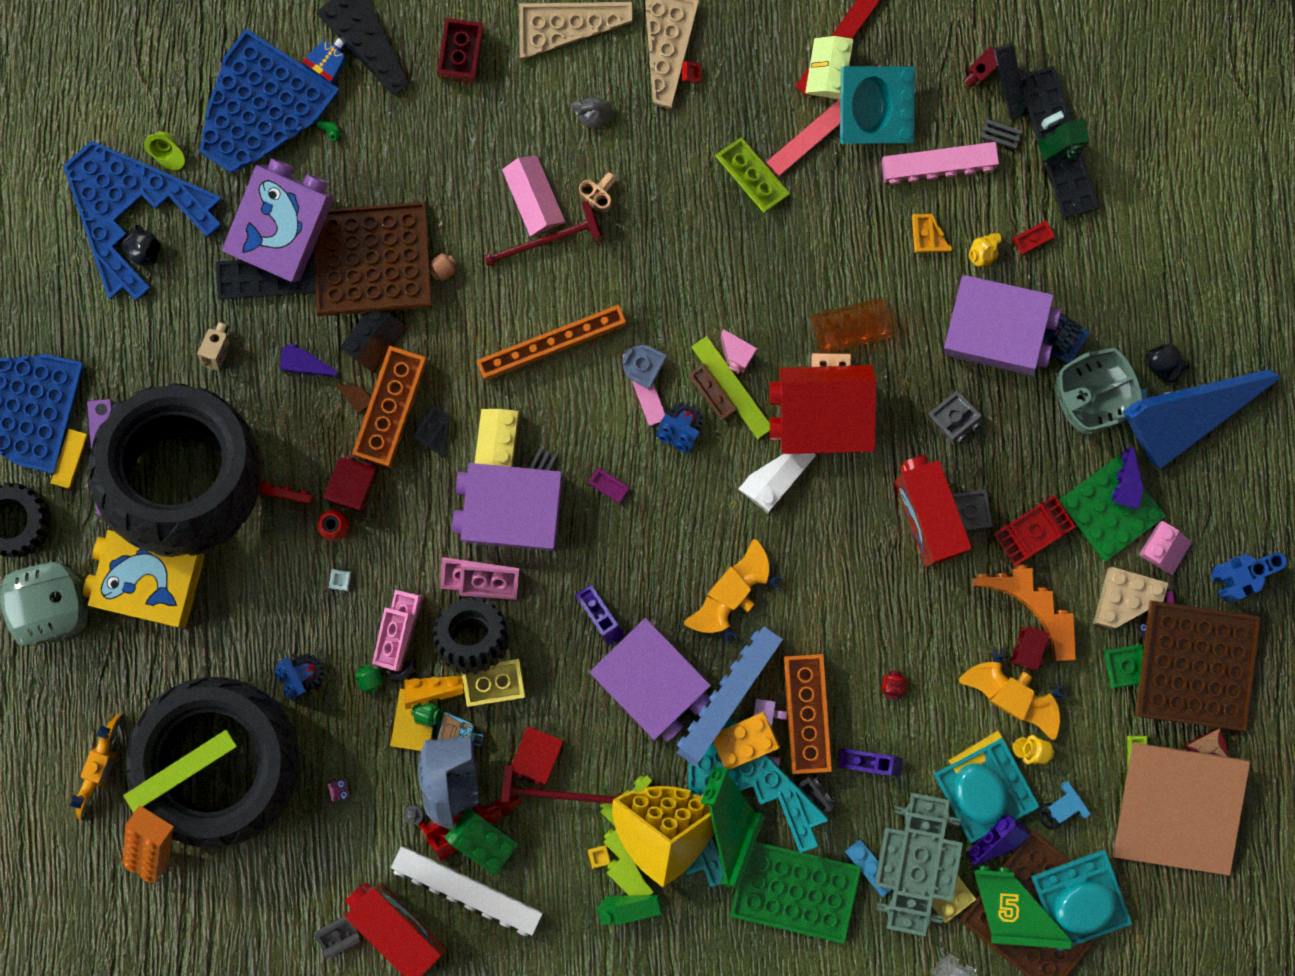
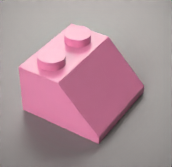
[720,329,757,374]
[1139,521,1192,575]

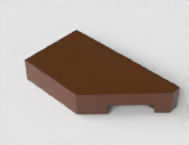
[336,384,371,414]

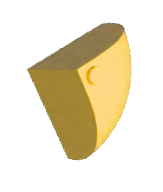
[612,786,714,888]

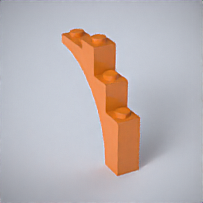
[972,565,1076,661]

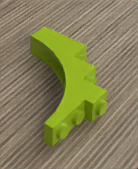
[600,775,654,896]

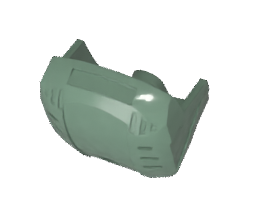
[1056,348,1142,434]
[0,562,89,646]

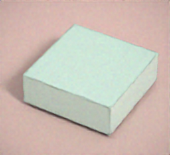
[1041,111,1064,130]
[329,569,352,591]

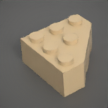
[1093,567,1168,629]

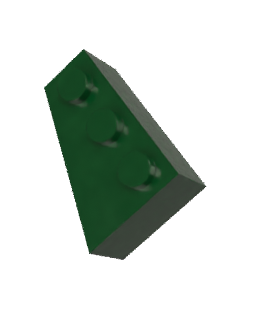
[1038,119,1090,162]

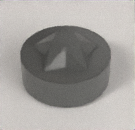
[403,805,423,825]

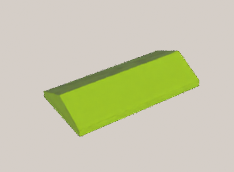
[715,137,790,213]

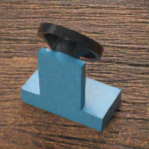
[1038,781,1090,830]

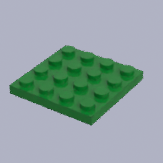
[1058,455,1166,562]

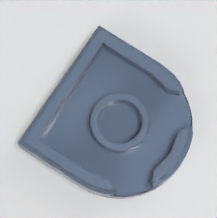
[623,345,668,390]

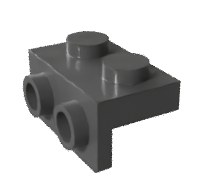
[314,916,361,959]

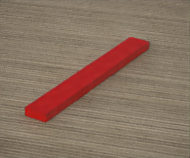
[795,0,880,98]

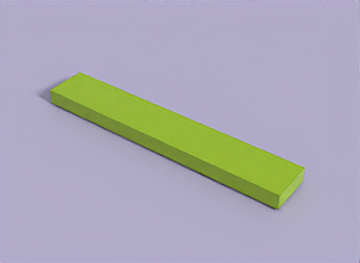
[691,336,770,440]
[123,730,238,813]

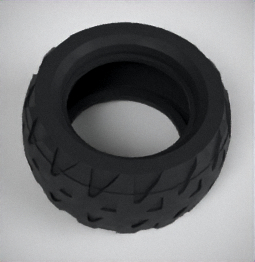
[88,383,262,557]
[126,677,300,848]

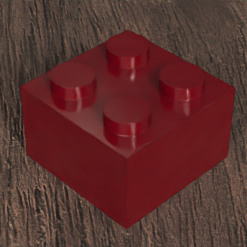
[1009,626,1051,671]

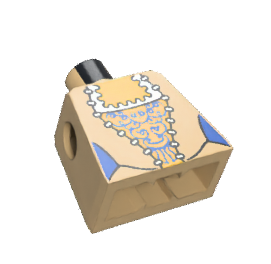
[197,323,230,371]

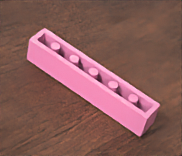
[881,142,999,185]

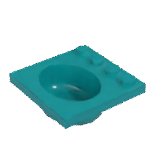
[840,66,915,144]
[933,738,1039,843]
[1031,849,1132,951]

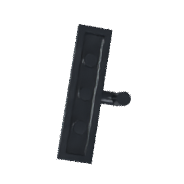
[993,43,1032,120]

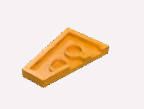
[405,676,463,710]

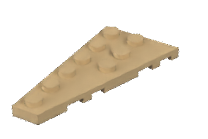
[645,0,699,109]
[519,2,632,60]

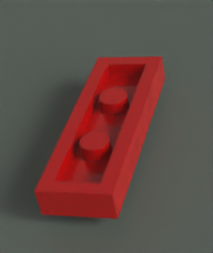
[259,481,314,505]

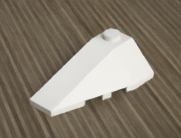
[738,453,816,513]

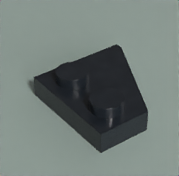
[412,405,450,457]

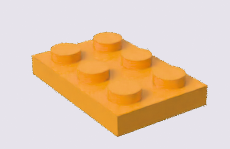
[713,712,780,770]

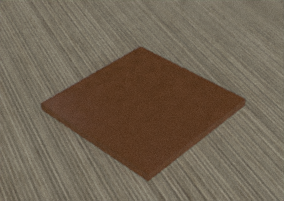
[314,201,432,316]
[1135,600,1261,732]
[959,829,1098,976]

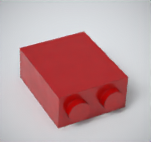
[512,726,564,786]

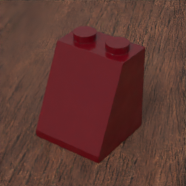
[323,455,378,513]

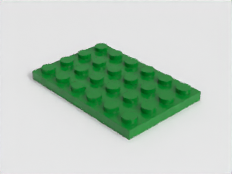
[729,842,861,944]

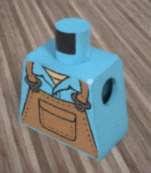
[438,712,484,746]

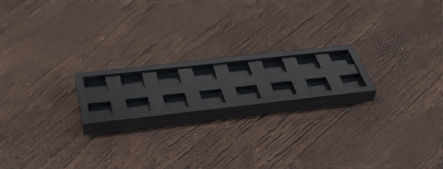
[1022,66,1099,219]
[216,254,316,300]

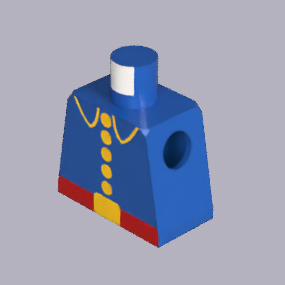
[302,38,347,85]

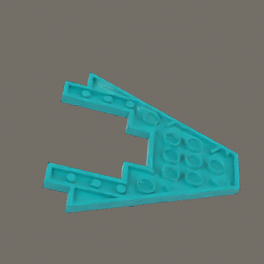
[686,717,829,887]

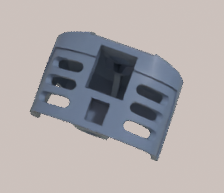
[418,736,479,829]

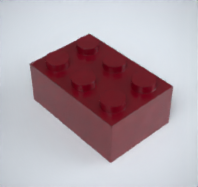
[437,18,484,84]

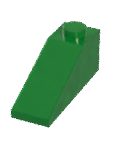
[597,895,663,925]

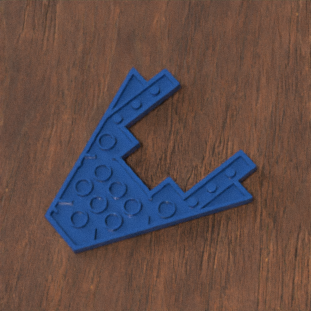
[63,140,222,301]

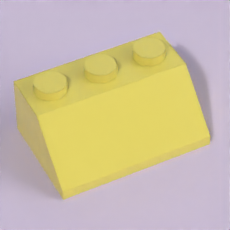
[475,409,520,467]

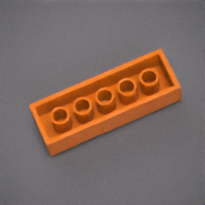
[352,346,428,469]
[783,654,832,774]
[122,805,174,884]

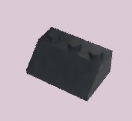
[340,311,407,373]

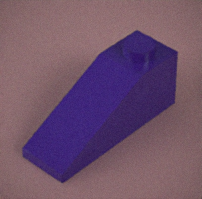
[280,344,340,378]
[575,585,625,646]
[838,748,903,777]

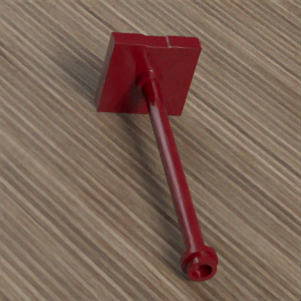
[484,201,605,266]
[501,765,621,817]

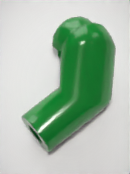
[317,119,341,141]

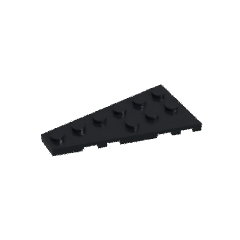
[316,0,409,96]

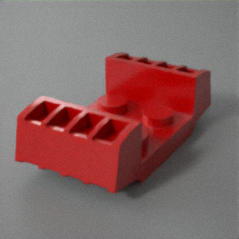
[994,495,1076,566]

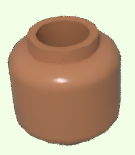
[430,253,457,282]

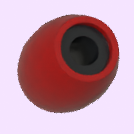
[317,510,350,542]

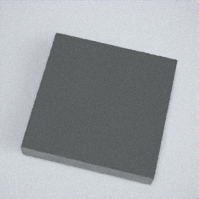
[952,489,993,531]

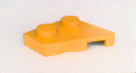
[912,214,952,253]

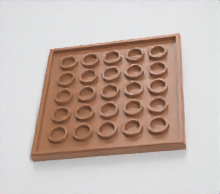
[1113,742,1250,876]

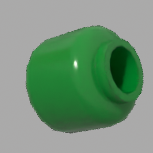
[355,663,383,694]
[411,701,442,727]

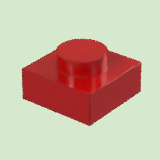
[682,61,701,83]

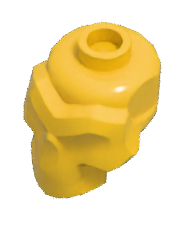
[969,233,1001,267]
[1012,735,1054,765]

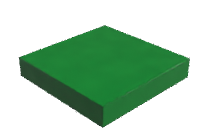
[1103,644,1143,689]

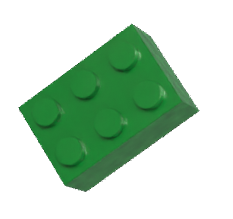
[444,806,519,876]

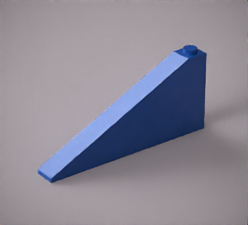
[1123,369,1280,469]

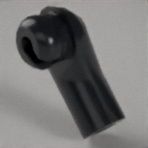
[391,661,417,682]

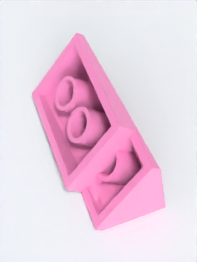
[502,155,565,237]
[440,557,519,600]
[372,590,424,671]

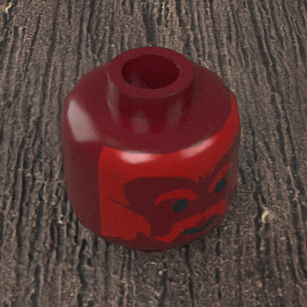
[881,671,908,699]

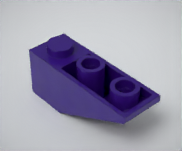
[1111,447,1143,510]
[967,813,1029,866]

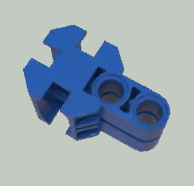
[1211,553,1287,602]

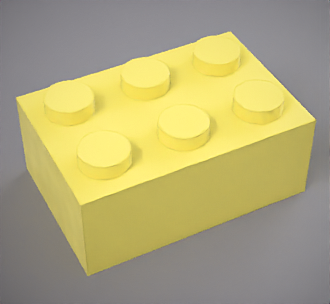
[462,659,526,707]

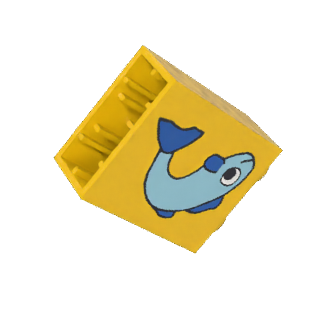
[83,530,205,629]

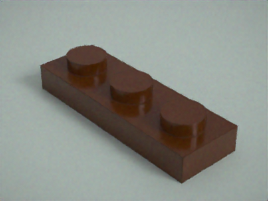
[688,363,737,421]

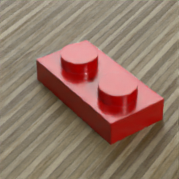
[1012,220,1055,255]

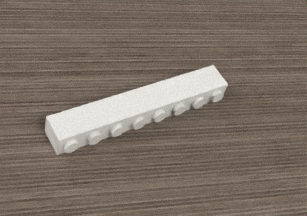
[391,846,543,937]

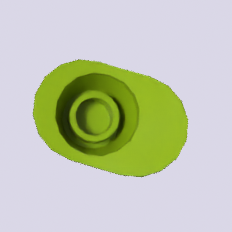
[144,131,185,170]

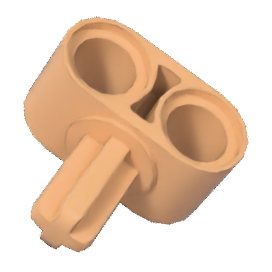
[579,173,616,213]

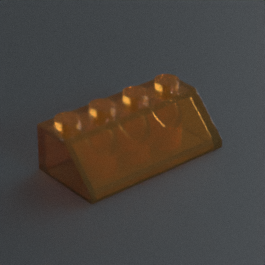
[808,298,893,354]

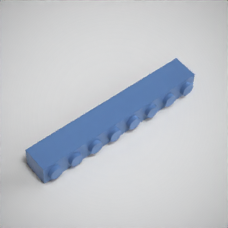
[676,626,783,767]

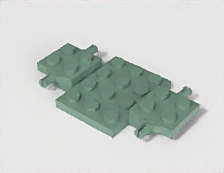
[875,793,963,936]

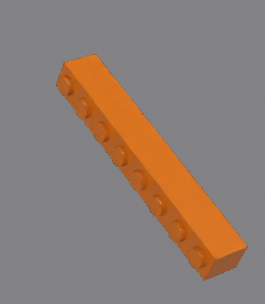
[476,305,626,381]

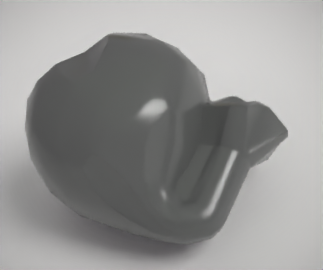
[572,97,612,128]

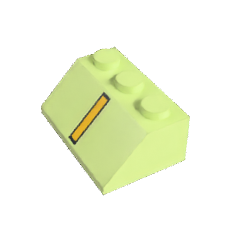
[805,36,853,100]

